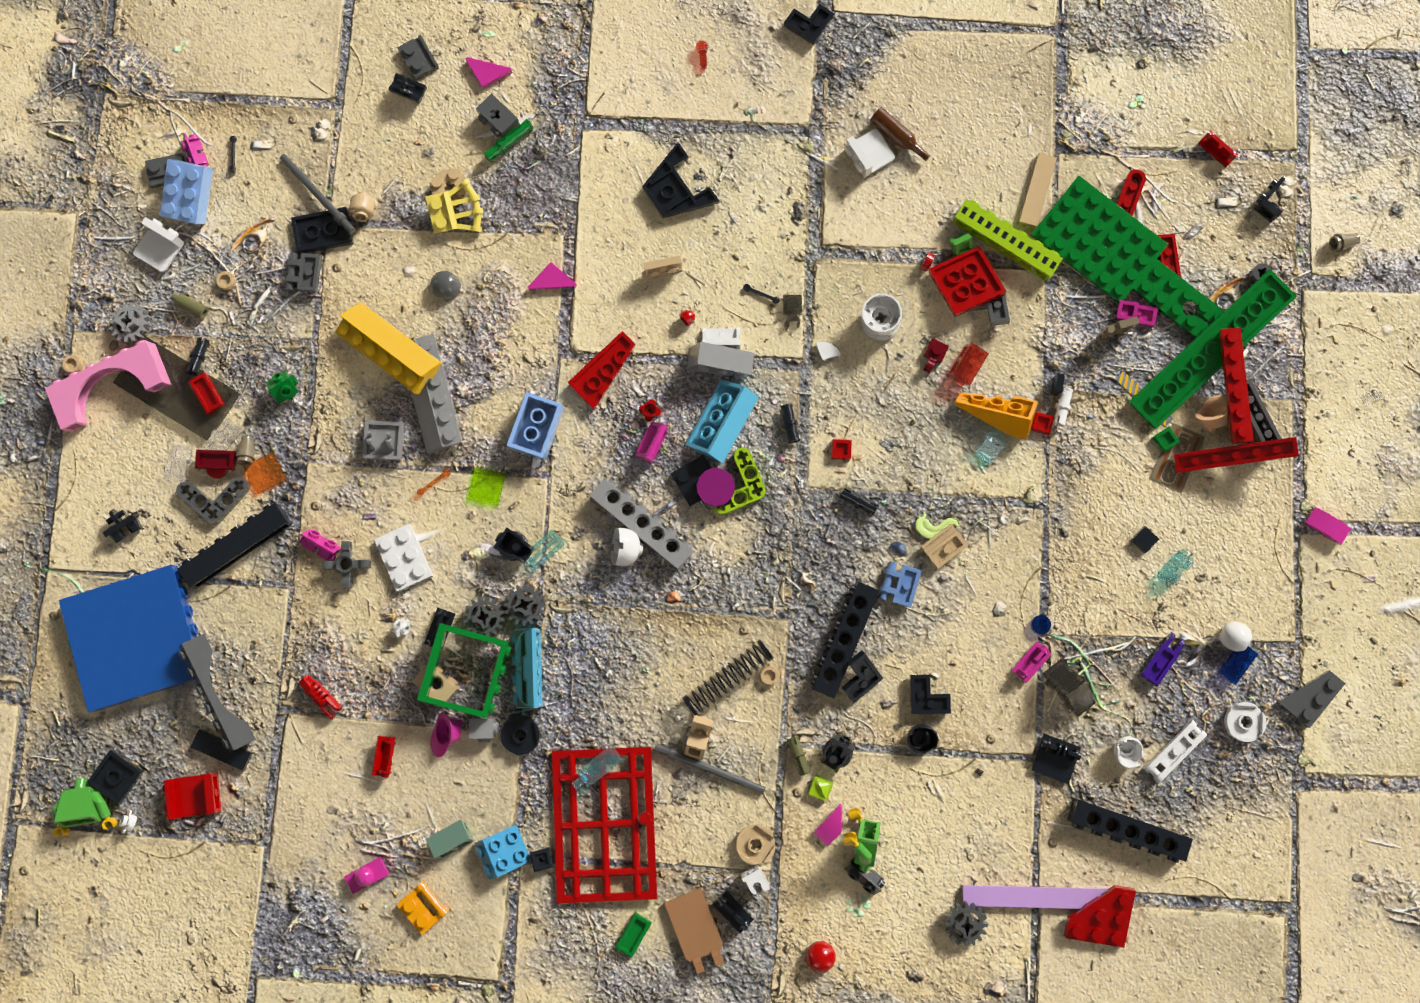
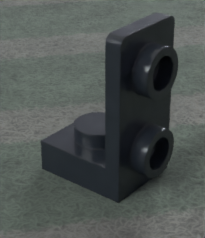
[1254,176,1286,223]

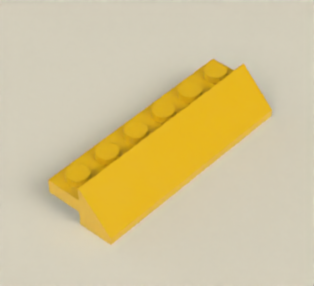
[335,302,442,394]

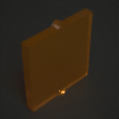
[243,452,287,495]

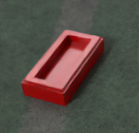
[189,372,225,415]

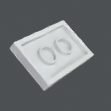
[374,524,433,592]

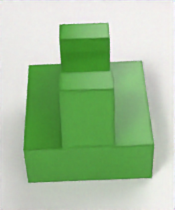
[949,232,973,257]

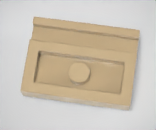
[643,256,682,278]
[920,523,968,569]

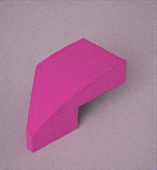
[813,803,843,846]

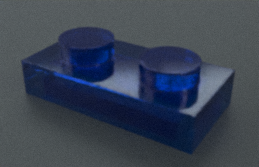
[1217,646,1258,685]

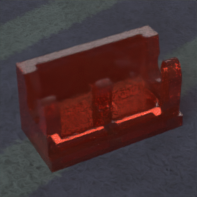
[947,342,989,386]

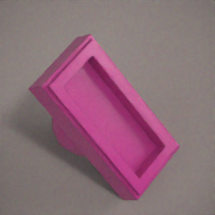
[344,857,389,894]

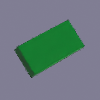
[615,911,652,958]

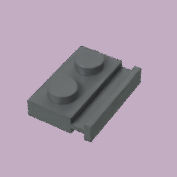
[397,35,439,81]
[145,153,185,189]

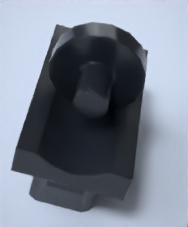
[388,73,427,104]
[103,509,142,543]

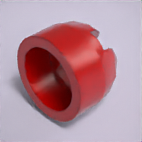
[679,310,695,327]

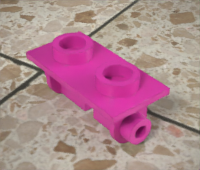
[181,133,209,167]
[299,529,341,561]
[1012,641,1051,683]

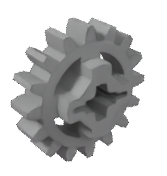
[109,303,152,344]

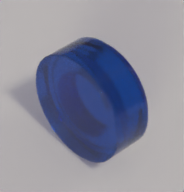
[1030,615,1051,635]

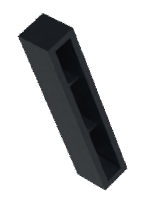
[177,503,293,589]

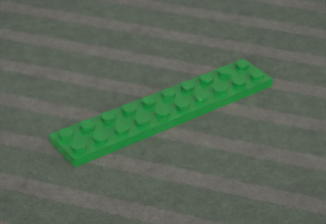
[1128,269,1297,429]

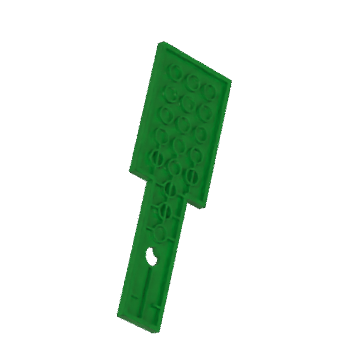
[1030,175,1224,338]

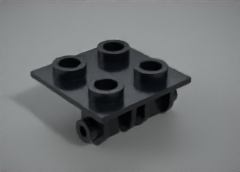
[1031,733,1082,784]

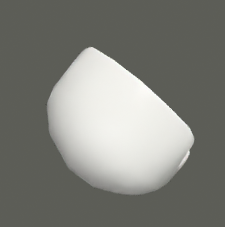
[1219,621,1252,651]
[1113,736,1144,769]

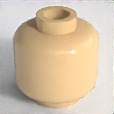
[349,192,375,222]

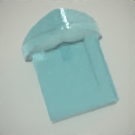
[975,432,1006,464]

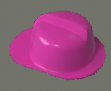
[430,713,463,757]

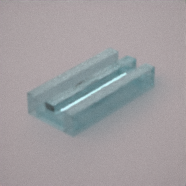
[528,529,565,569]

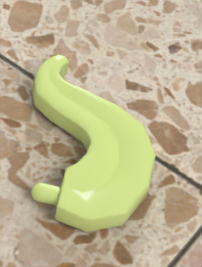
[915,513,959,540]

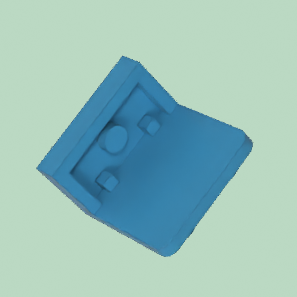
[474,825,530,880]

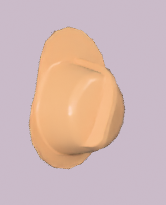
[1196,394,1228,432]

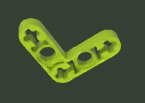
[713,447,766,515]

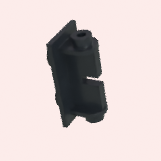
[424,607,456,650]
[844,857,885,895]
[712,890,754,933]

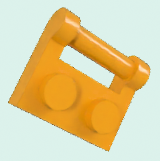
[397,881,449,935]

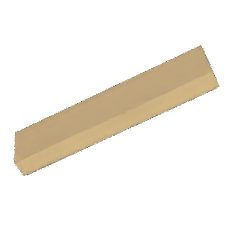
[1018,152,1057,228]

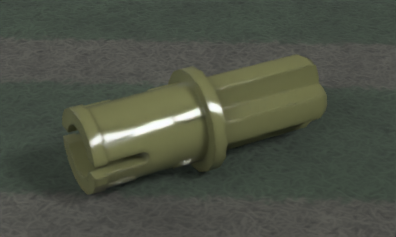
[787,736,810,776]

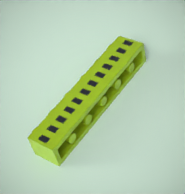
[952,199,1063,282]

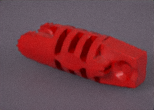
[299,675,343,719]

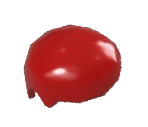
[805,941,836,973]

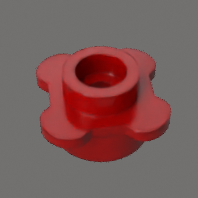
[639,399,661,422]

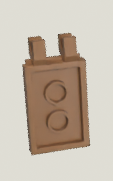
[664,887,724,974]

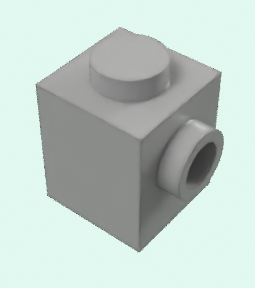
[469,718,499,742]

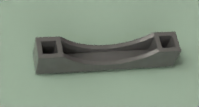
[178,634,256,752]

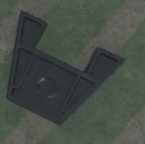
[642,142,720,219]

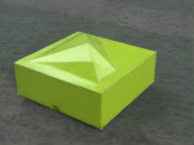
[808,776,833,801]

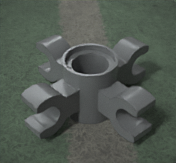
[322,541,371,588]

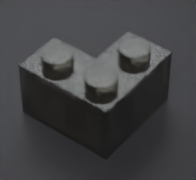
[1043,659,1096,717]

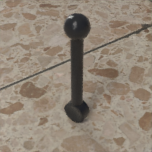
[229,136,237,173]
[743,284,780,304]

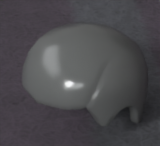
[430,270,461,301]

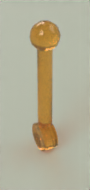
[417,468,451,496]

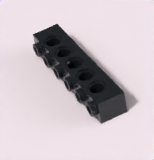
[810,581,880,699]
[1067,798,1193,863]

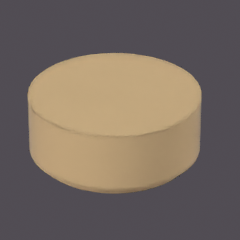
[216,271,237,291]
[62,355,84,374]
[760,666,779,686]

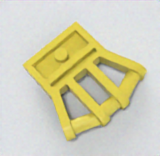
[425,178,484,234]

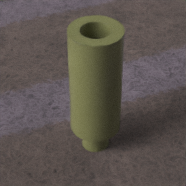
[170,293,209,319]

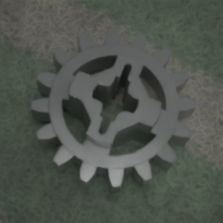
[503,584,547,626]
[463,596,506,637]
[943,901,988,947]

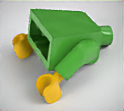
[52,778,117,837]
[843,808,881,872]

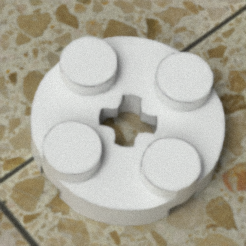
[1224,702,1266,742]

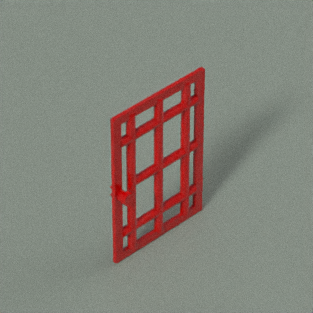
[552,746,658,904]

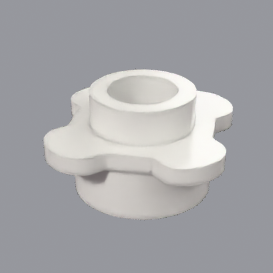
[393,618,410,638]
[119,810,137,834]

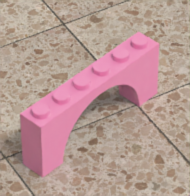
[45,340,171,432]

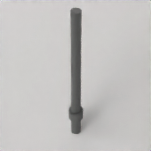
[280,154,356,234]
[654,744,766,794]

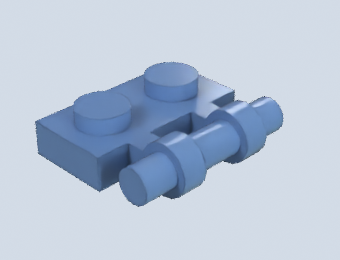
[879,561,922,608]

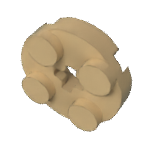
[431,168,467,207]
[736,824,775,865]

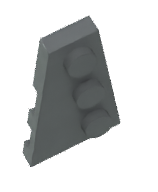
[1276,670,1346,728]

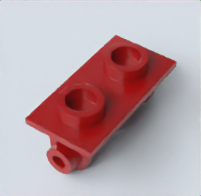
[1198,130,1238,168]
[371,736,397,778]

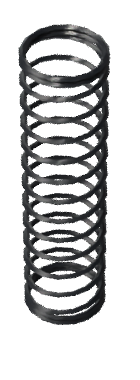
[682,639,774,716]

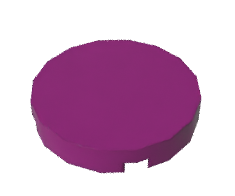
[697,468,735,506]

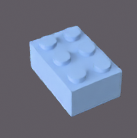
[160,159,213,224]
[507,392,565,461]

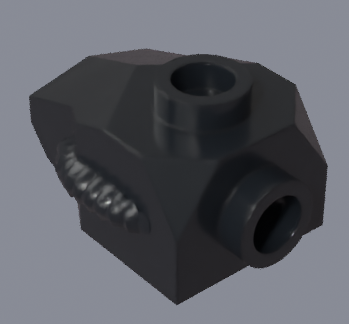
[493,527,534,564]
[821,734,855,773]

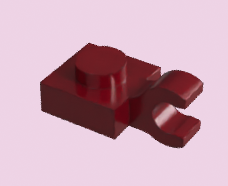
[923,338,949,373]

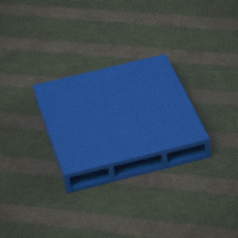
[59,565,198,712]

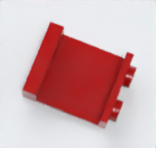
[162,772,222,820]

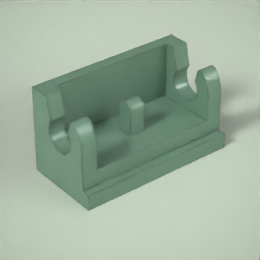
[426,819,475,860]

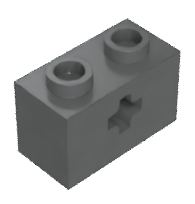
[476,93,520,138]

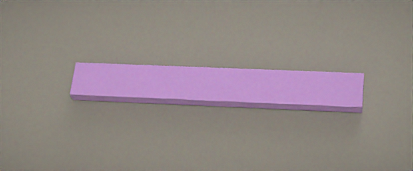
[962,885,1109,909]

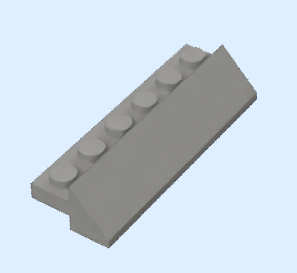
[411,334,463,454]

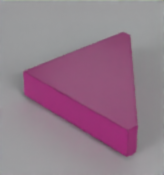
[465,57,512,89]
[528,262,577,291]

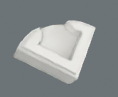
[816,342,840,362]

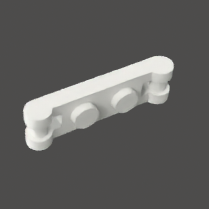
[1143,720,1207,783]

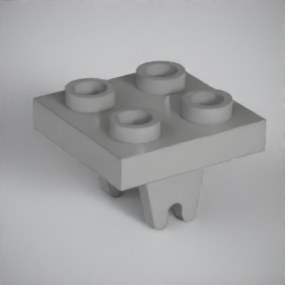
[362,420,405,461]

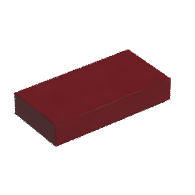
[195,449,236,471]

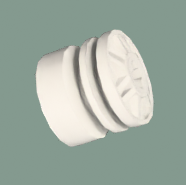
[861,294,902,341]

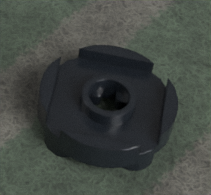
[500,715,541,755]

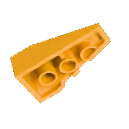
[955,393,1038,439]

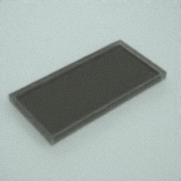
[113,336,240,442]

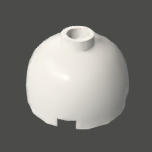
[611,528,643,566]

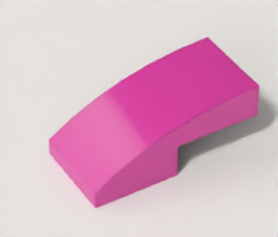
[1116,300,1158,328]
[1305,507,1351,545]

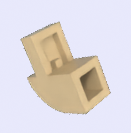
[684,715,714,760]

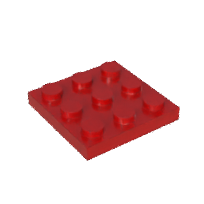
[928,246,1006,317]

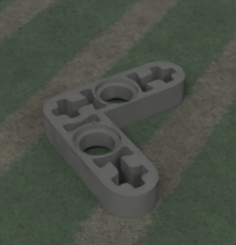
[176,477,250,524]

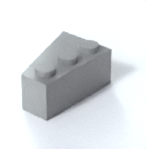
[686,341,754,380]

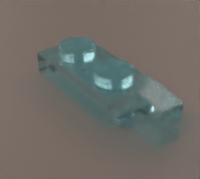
[572,745,624,790]

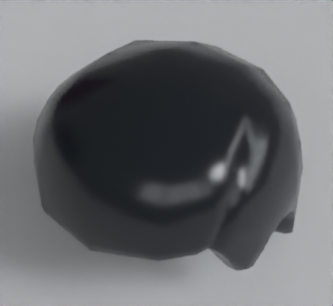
[906,724,939,754]

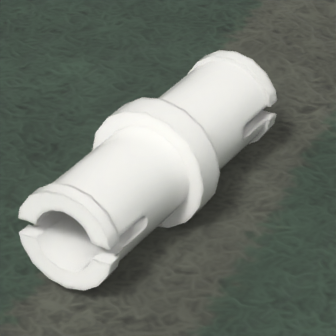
[1053,387,1073,427]

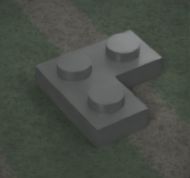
[968,295,1010,326]

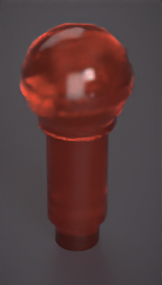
[696,40,708,70]

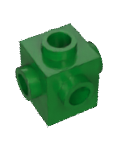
[266,370,299,404]

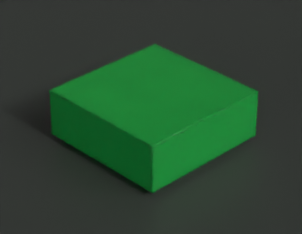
[1152,427,1180,453]

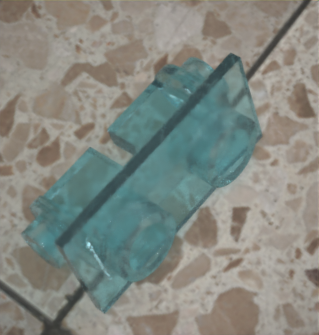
[1157,549,1194,588]

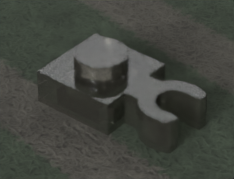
[783,295,802,328]

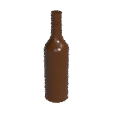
[870,107,931,161]

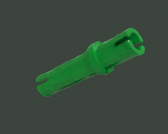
[483,119,534,163]

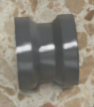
[1248,264,1271,284]

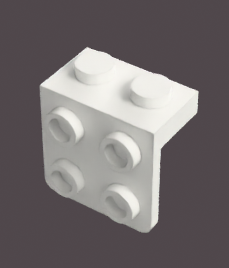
[845,129,895,178]
[133,217,185,272]

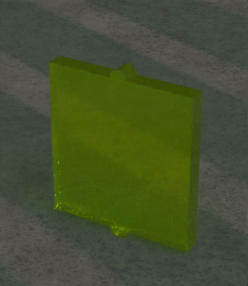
[467,467,506,506]

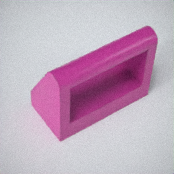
[635,422,669,465]

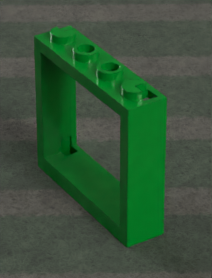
[417,623,512,719]

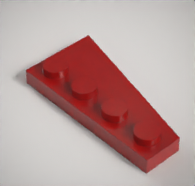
[567,331,636,410]

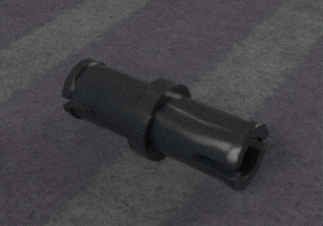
[185,337,210,376]
[781,404,800,444]
[840,487,879,516]

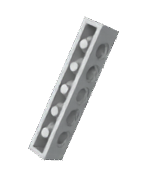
[589,478,693,571]

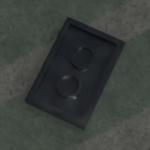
[291,207,354,255]

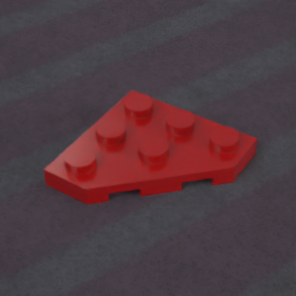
[1064,885,1136,948]

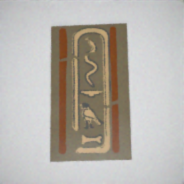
[1150,423,1205,492]

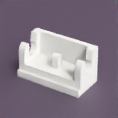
[702,327,741,349]
[741,864,770,894]

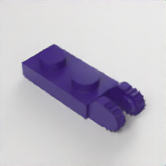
[1139,632,1185,687]

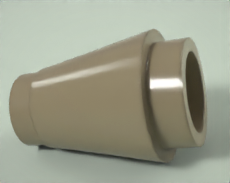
[1329,233,1360,252]
[235,436,255,466]

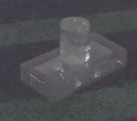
[202,418,244,451]

